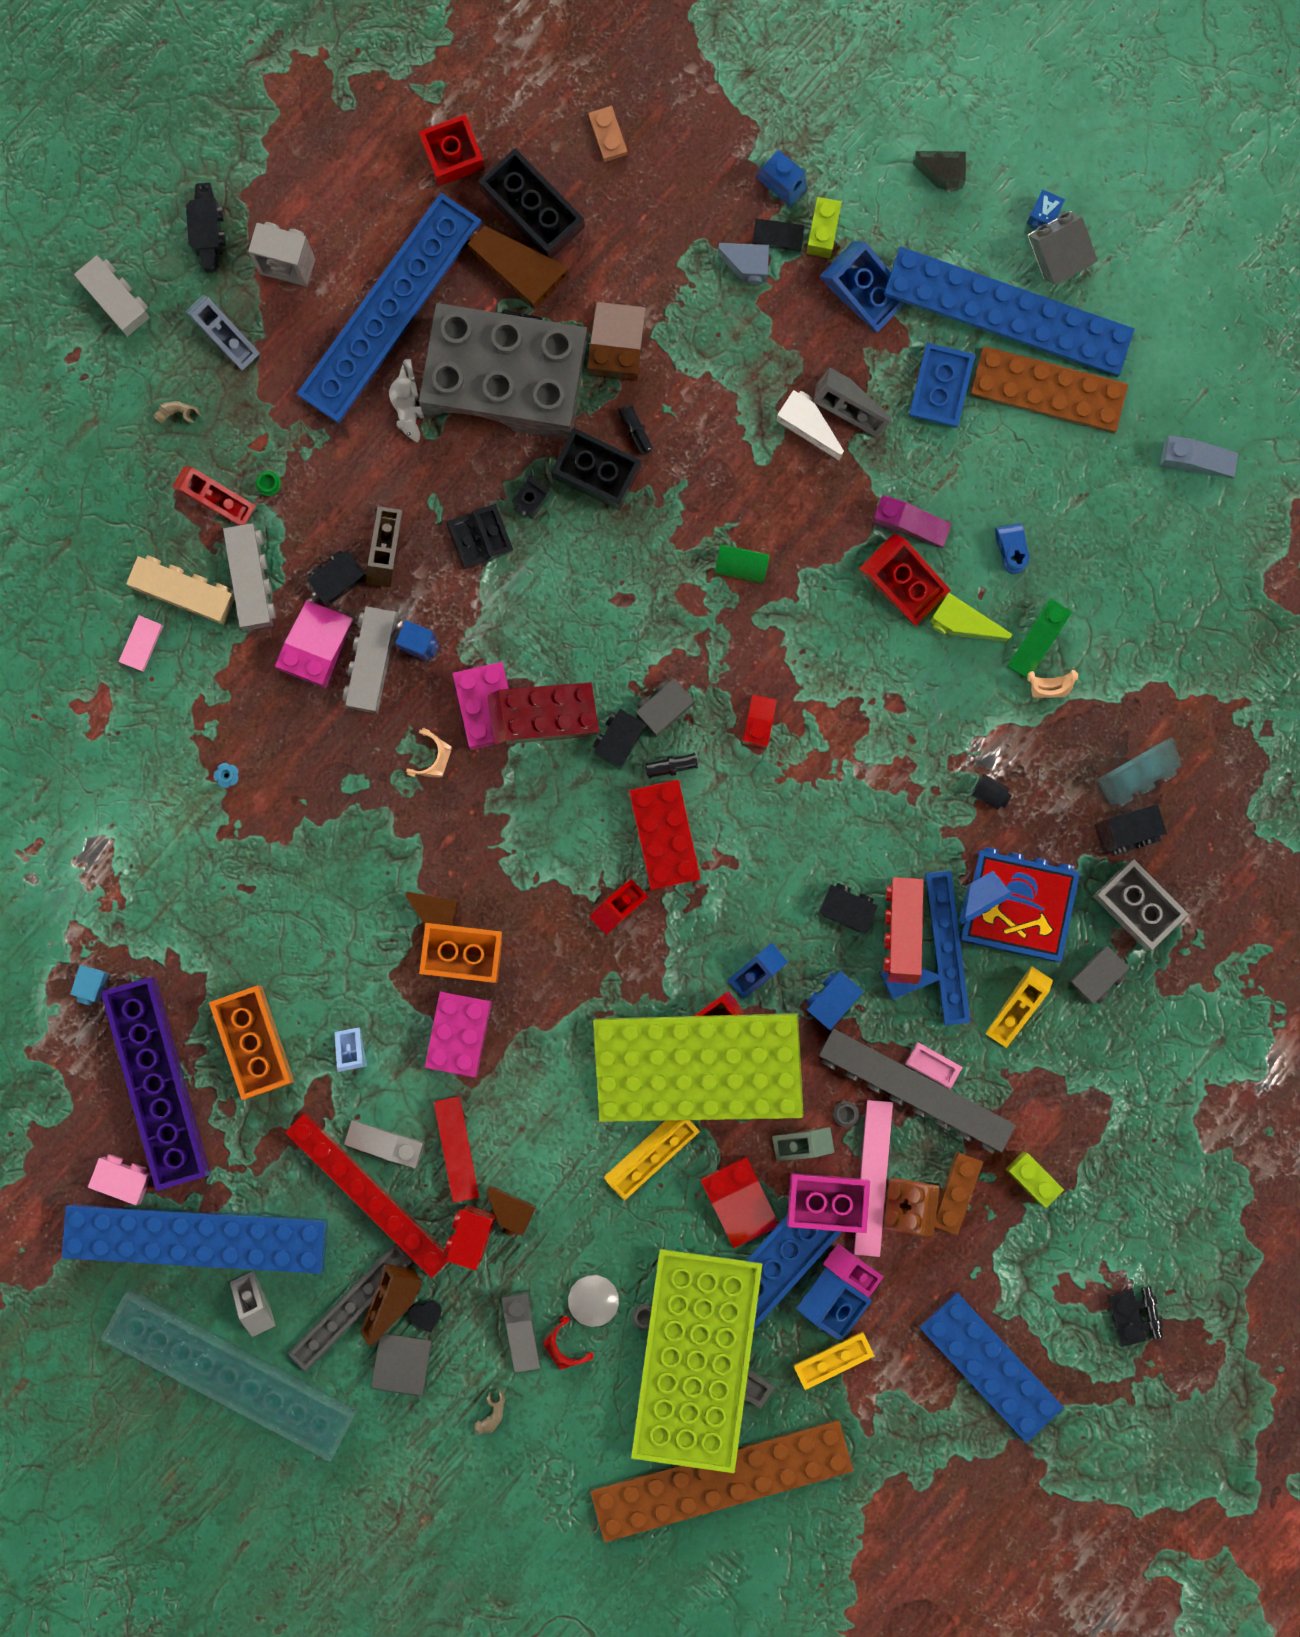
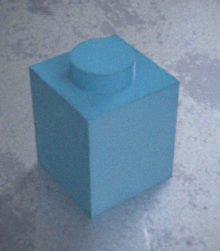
[70,965,109,1006]

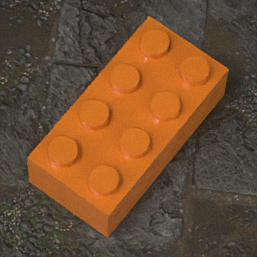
[209,985,295,1100]

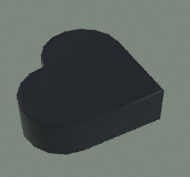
[408,1300,442,1333]

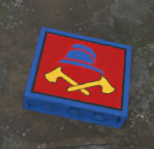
[959,847,1080,962]

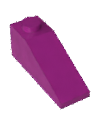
[872,494,951,548]

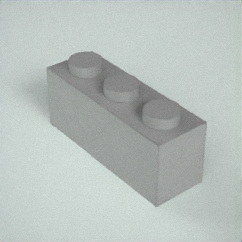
[74,255,150,337]

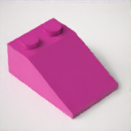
[275,600,354,689]

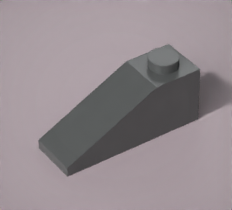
[813,368,891,437]
[502,1291,540,1372]

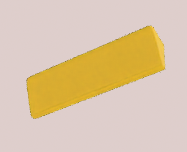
[604,1120,700,1201]

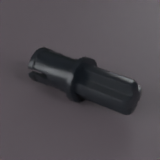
[619,406,653,455]

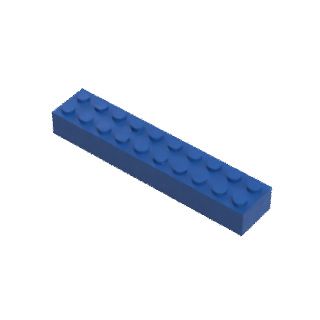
[62,1204,328,1274]

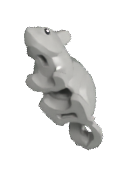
[389,359,424,442]

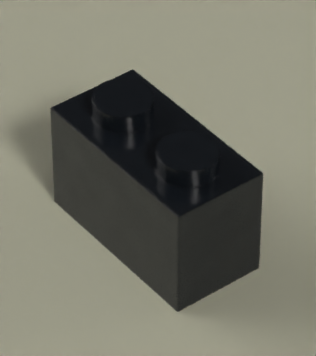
[306,550,366,607]
[592,709,646,770]
[817,883,878,934]

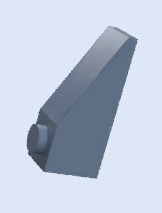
[185,295,260,370]
[1159,435,1238,478]

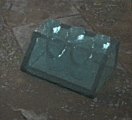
[1097,737,1182,807]

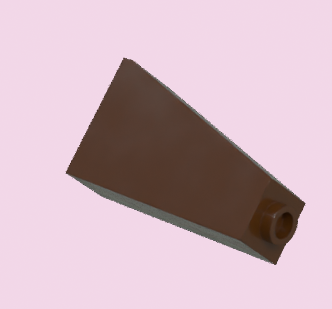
[468,226,568,311]

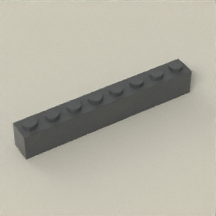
[817,1028,1016,1154]

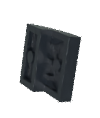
[446,504,513,570]

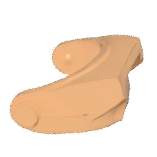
[1027,670,1078,698]
[406,728,452,777]

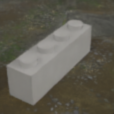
[223,523,276,631]
[343,606,398,714]

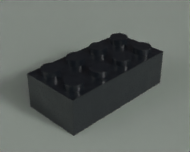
[479,148,585,259]

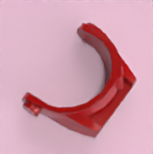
[542,1316,594,1370]

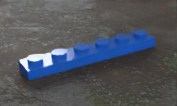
[925,871,971,1026]

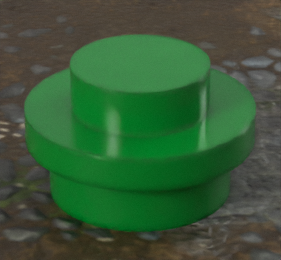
[256,471,281,496]

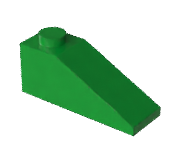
[1007,599,1072,679]

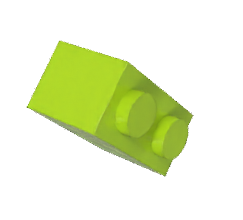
[806,197,842,258]
[1005,1152,1064,1208]

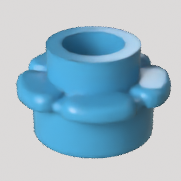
[214,763,239,788]

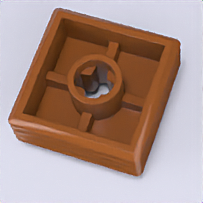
[883,1178,940,1237]

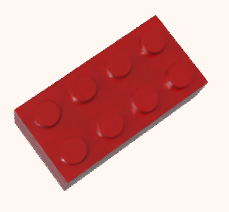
[629,779,701,891]

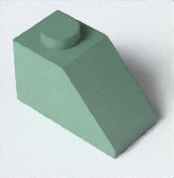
[772,1127,835,1162]

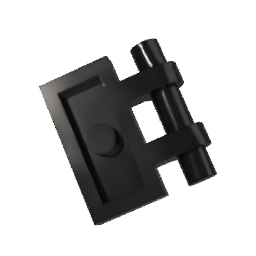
[1107,1286,1163,1347]

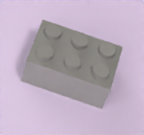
[248,222,315,287]
[1093,859,1188,951]

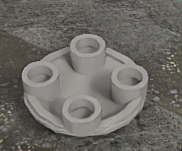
[568,1274,619,1327]

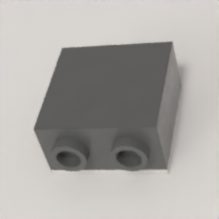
[1028,211,1098,285]

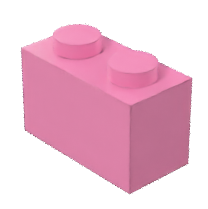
[88,1154,152,1205]

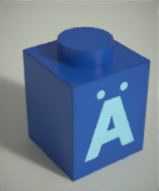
[1027,189,1065,230]

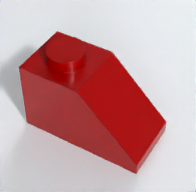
[742,695,777,749]
[589,878,648,935]

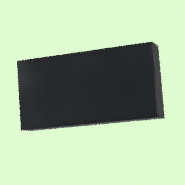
[752,218,805,252]

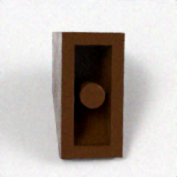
[406,891,458,926]
[487,1185,536,1238]

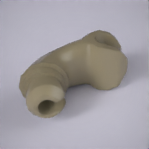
[154,401,201,424]
[474,1390,505,1434]

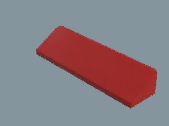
[434,1096,479,1203]

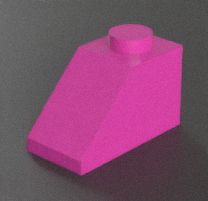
[823,1243,884,1297]

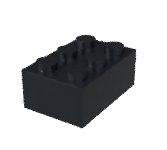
[551,427,642,511]
[1095,804,1167,856]

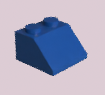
[796,1267,872,1342]

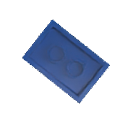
[908,343,975,428]

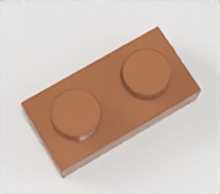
[588,106,627,162]

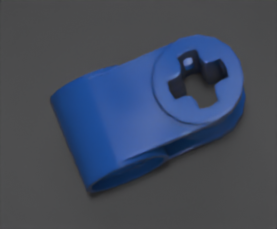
[995,523,1030,574]

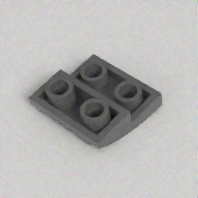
[371,1334,432,1397]

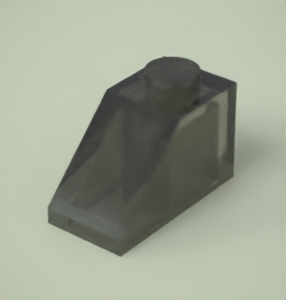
[913,151,966,192]

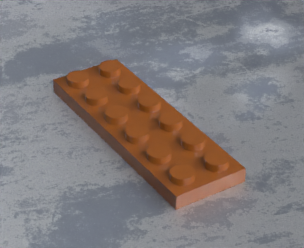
[970,346,1128,434]

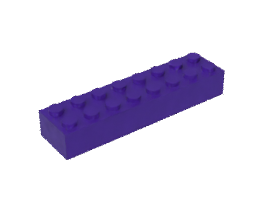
[101,977,211,1191]

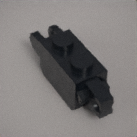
[186,183,226,274]

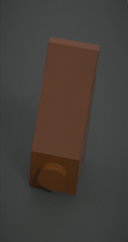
[360,1264,422,1346]

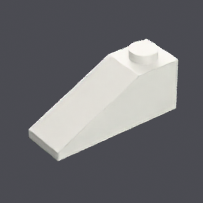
[776,390,844,460]

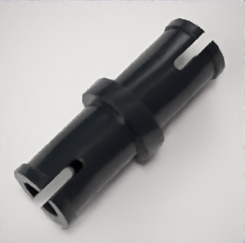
[645,752,698,779]

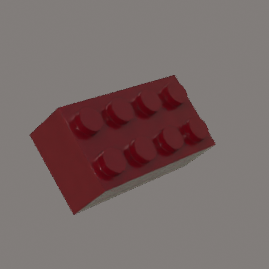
[487,682,599,746]

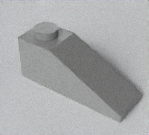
[344,1120,425,1168]

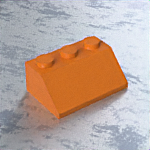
[419,923,502,983]

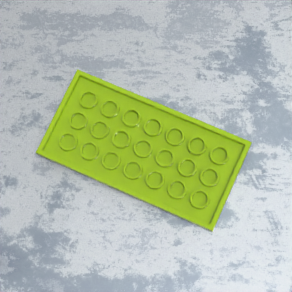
[593,1013,804,1122]
[631,1249,762,1473]

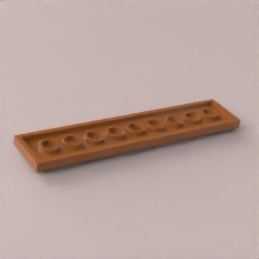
[590,1419,853,1543]

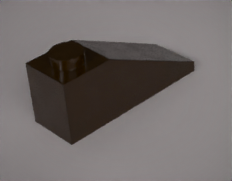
[366,506,403,588]

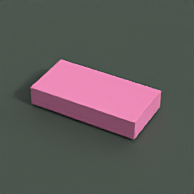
[119,615,163,672]
[905,1042,963,1090]

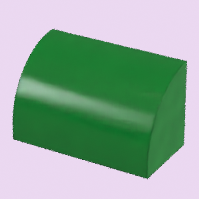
[714,544,770,584]

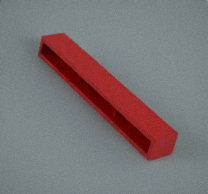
[285,1113,448,1278]

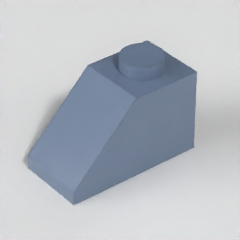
[718,243,769,285]

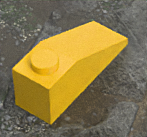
[985,966,1053,1048]

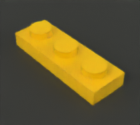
[793,1331,874,1390]

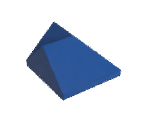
[959,871,1012,924]

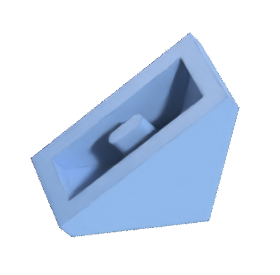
[334,1027,367,1072]

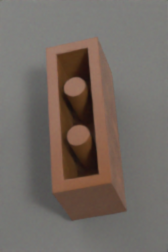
[935,1151,983,1235]

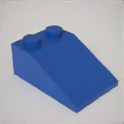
[820,241,905,333]

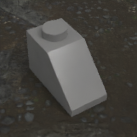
[230,1271,276,1337]

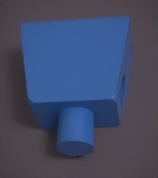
[755,150,807,207]

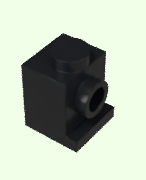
[512,476,551,519]

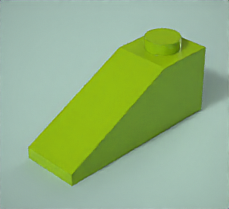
[930,593,1012,642]

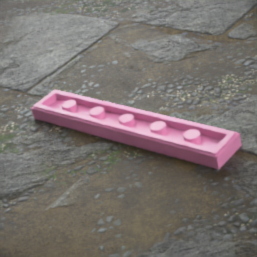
[854,1100,893,1257]

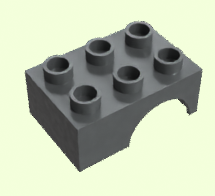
[419,303,588,440]

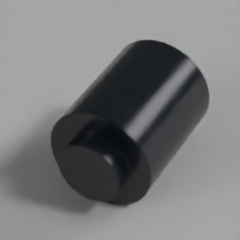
[971,774,1012,810]

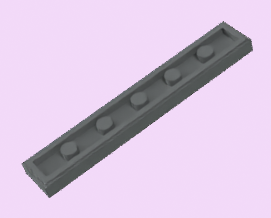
[287,1243,414,1372]

